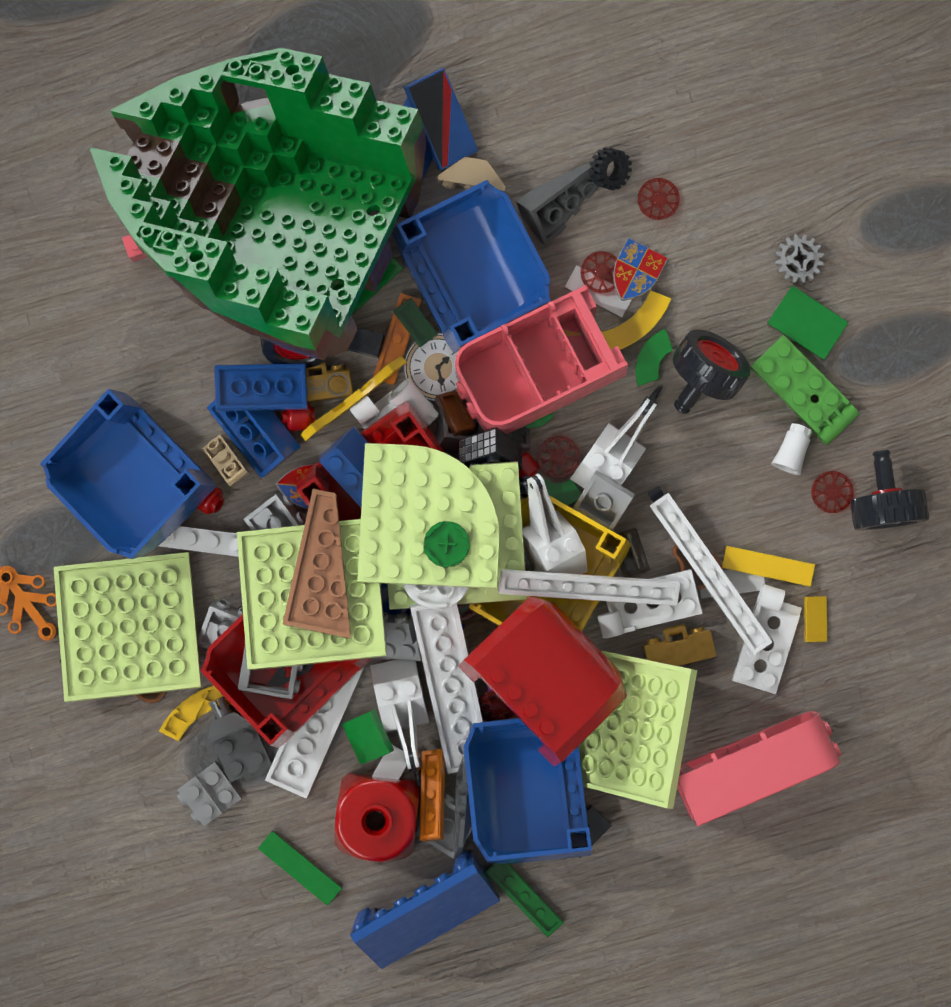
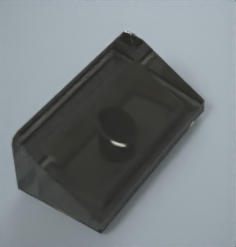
[617,528,650,578]

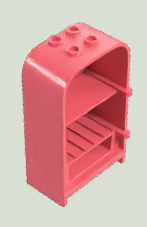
[455,285,628,434]
[677,711,842,826]

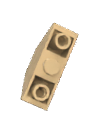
[438,157,505,193]
[203,434,250,487]

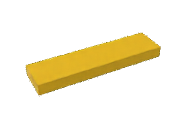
[722,546,815,586]

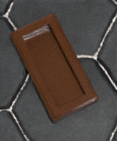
[434,390,476,436]

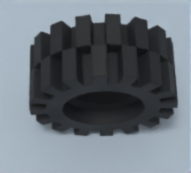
[589,147,632,191]

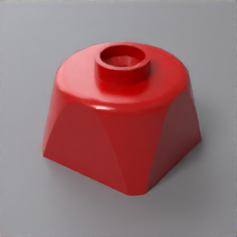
[334,773,420,862]

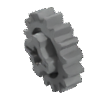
[774,234,824,284]

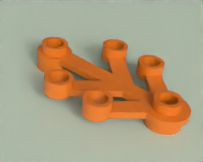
[0,566,58,641]

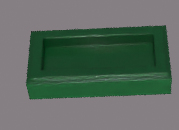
[393,298,438,348]

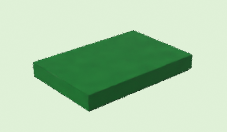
[767,286,849,360]

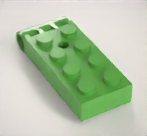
[750,335,860,446]

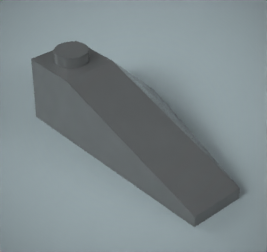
[516,161,599,245]

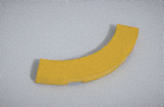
[563,290,671,350]
[301,357,407,441]
[159,685,232,741]

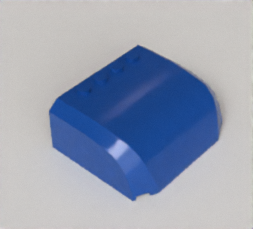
[392,180,550,353]
[40,389,216,559]
[464,718,592,864]

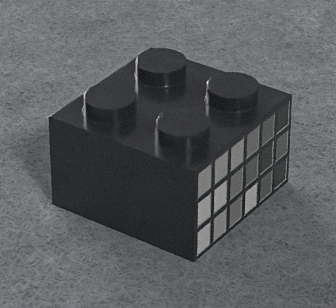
[459,428,522,470]

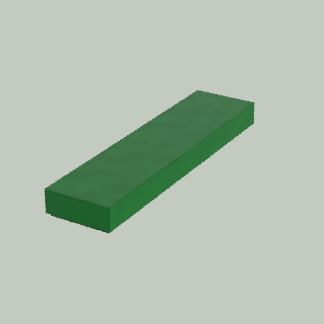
[258,830,342,906]
[485,863,564,938]

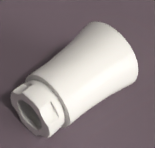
[388,378,439,426]
[771,423,812,475]

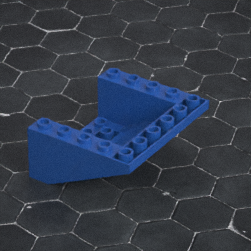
[350,850,500,969]

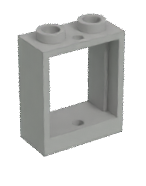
[238,644,303,699]

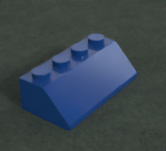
[207,400,300,479]
[319,426,369,508]

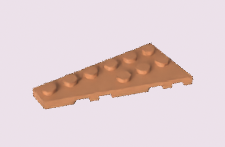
[282,489,351,639]

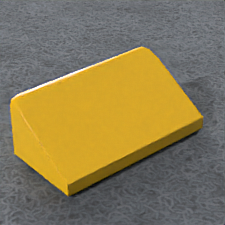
[804,596,827,642]

